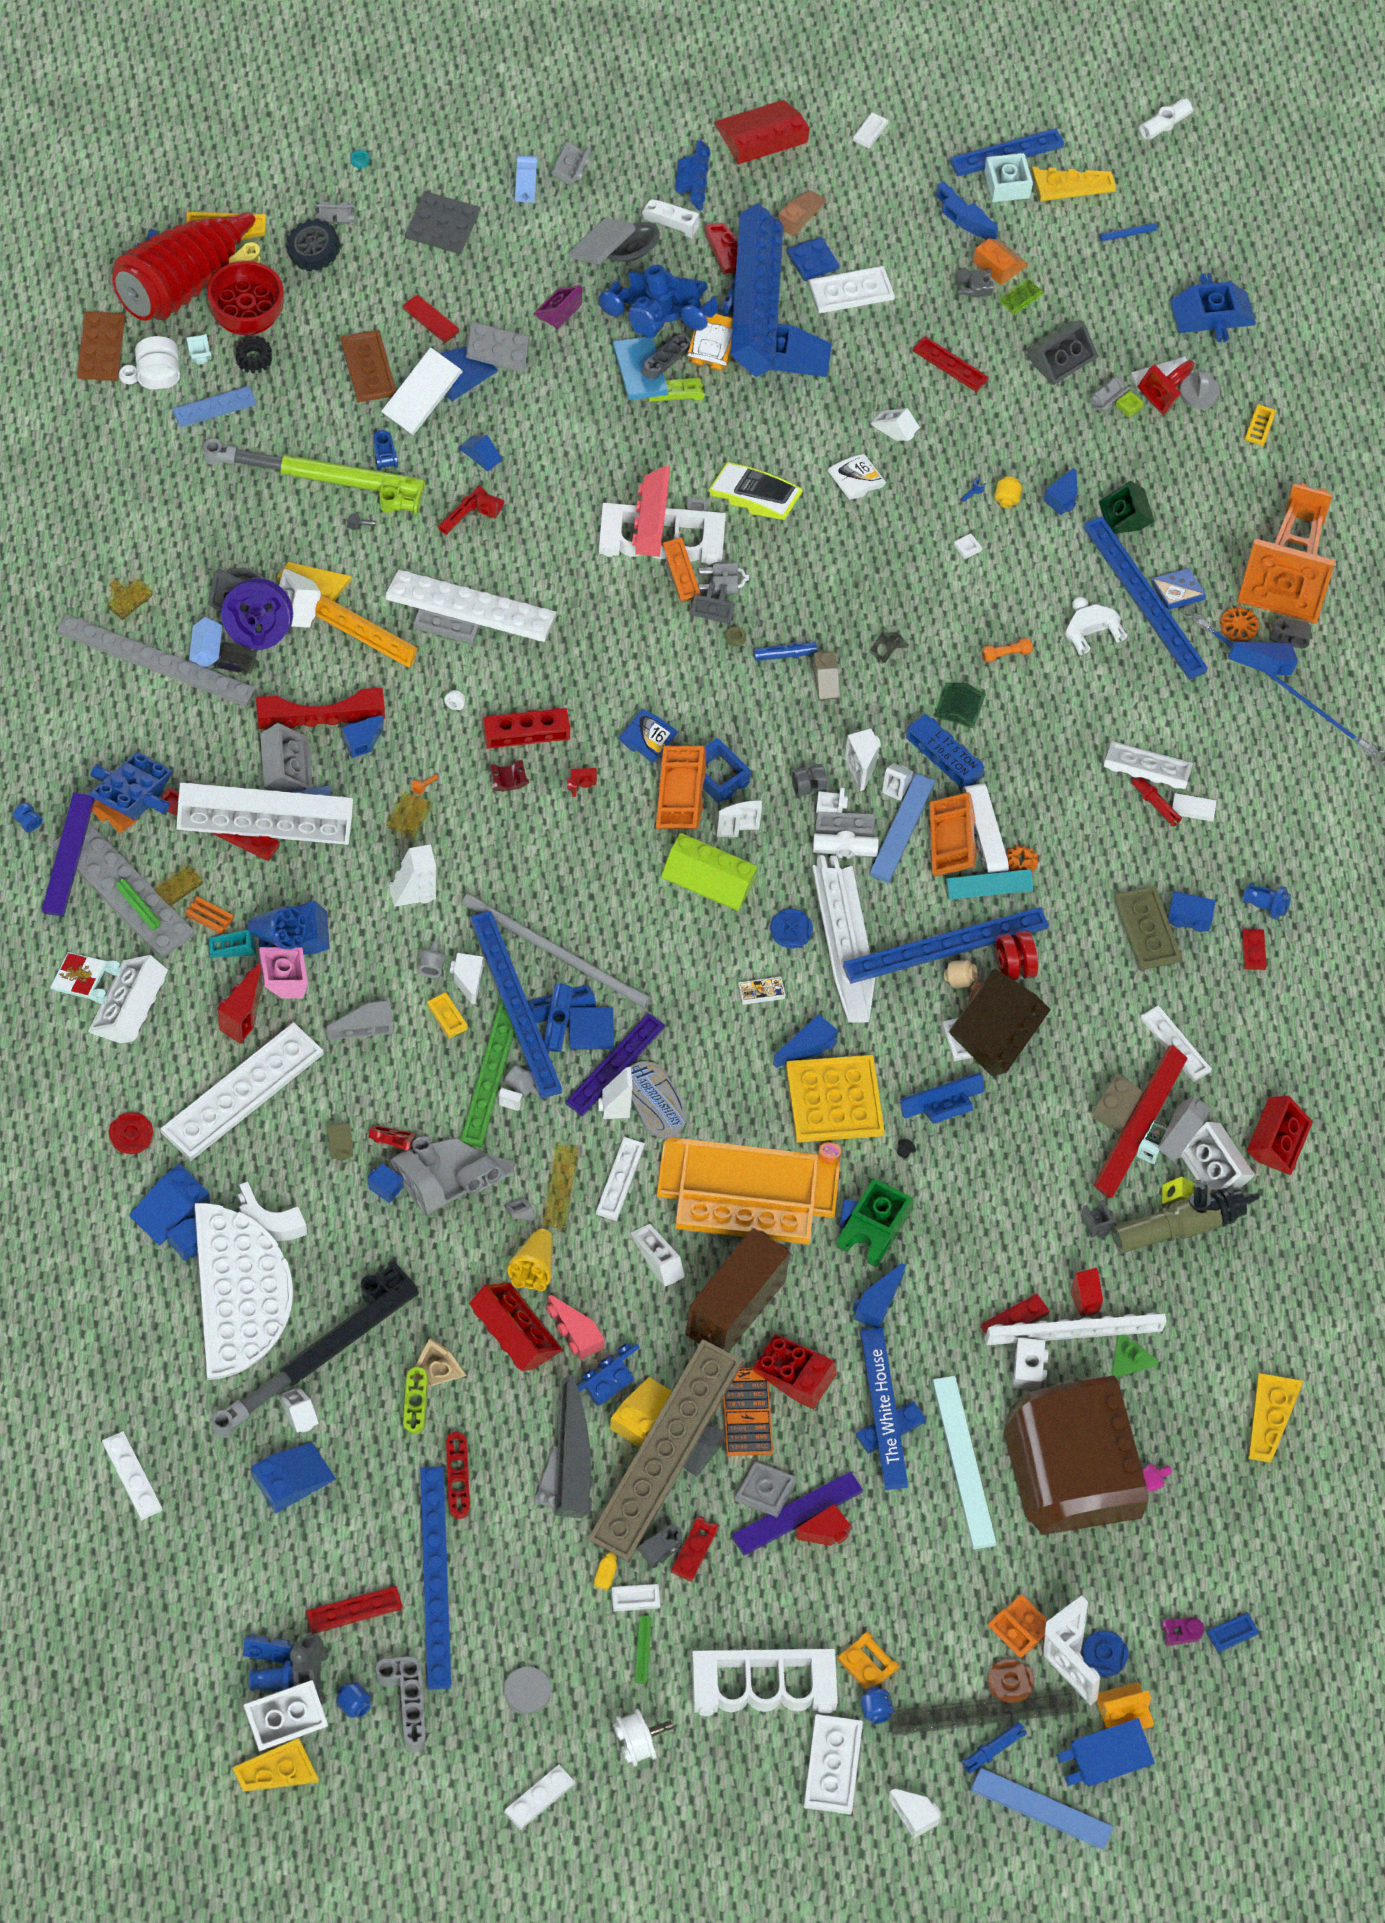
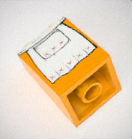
[687,314,733,371]

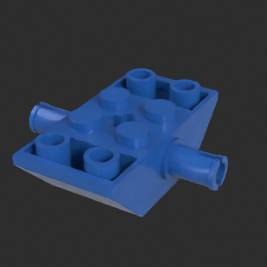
[1170,273,1256,343]
[90,752,173,821]

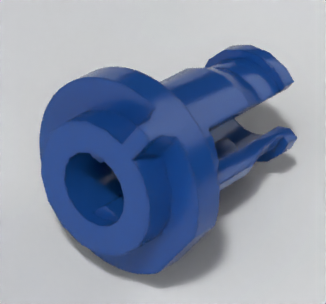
[1243,883,1291,920]
[249,1660,295,1692]

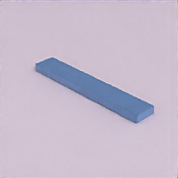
[869,774,935,883]
[971,1768,1113,1850]

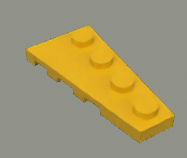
[1031,167,1116,201]
[1248,1373,1304,1463]

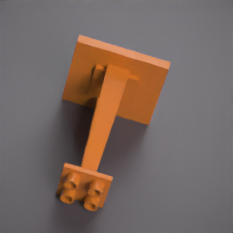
[1237,483,1336,624]

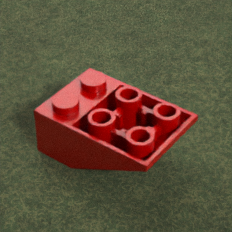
[217,963,262,1044]
[752,1334,837,1410]

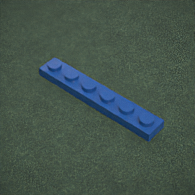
[950,128,1064,177]

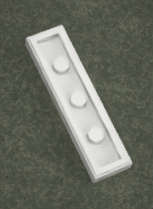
[1140,1005,1212,1082]
[596,1137,645,1221]

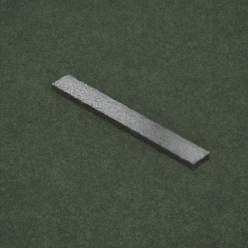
[889,1688,1079,1736]

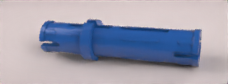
[754,641,817,661]
[962,1722,1027,1773]

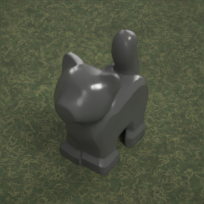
[954,268,994,297]

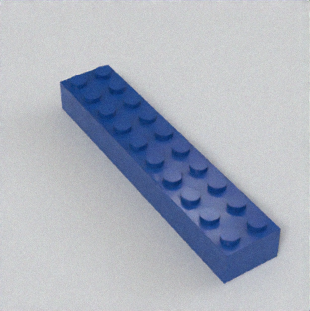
[730,203,784,377]

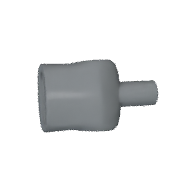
[419,941,445,978]
[504,1064,541,1099]

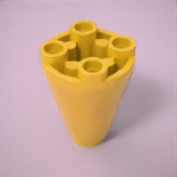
[507,1229,553,1291]

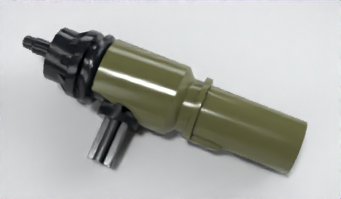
[1112,1180,1260,1254]

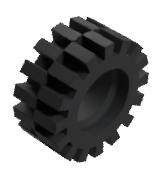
[235,336,272,374]

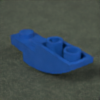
[936,181,998,239]

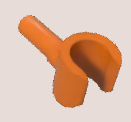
[410,774,438,795]

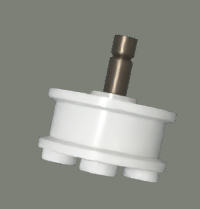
[613,1709,674,1767]

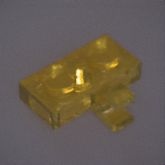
[108,579,152,620]

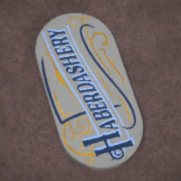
[631,1061,687,1139]

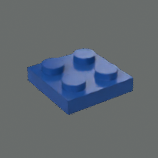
[786,237,840,281]

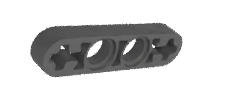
[642,334,691,379]

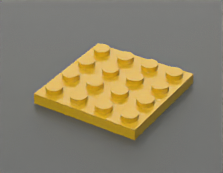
[786,1055,885,1143]

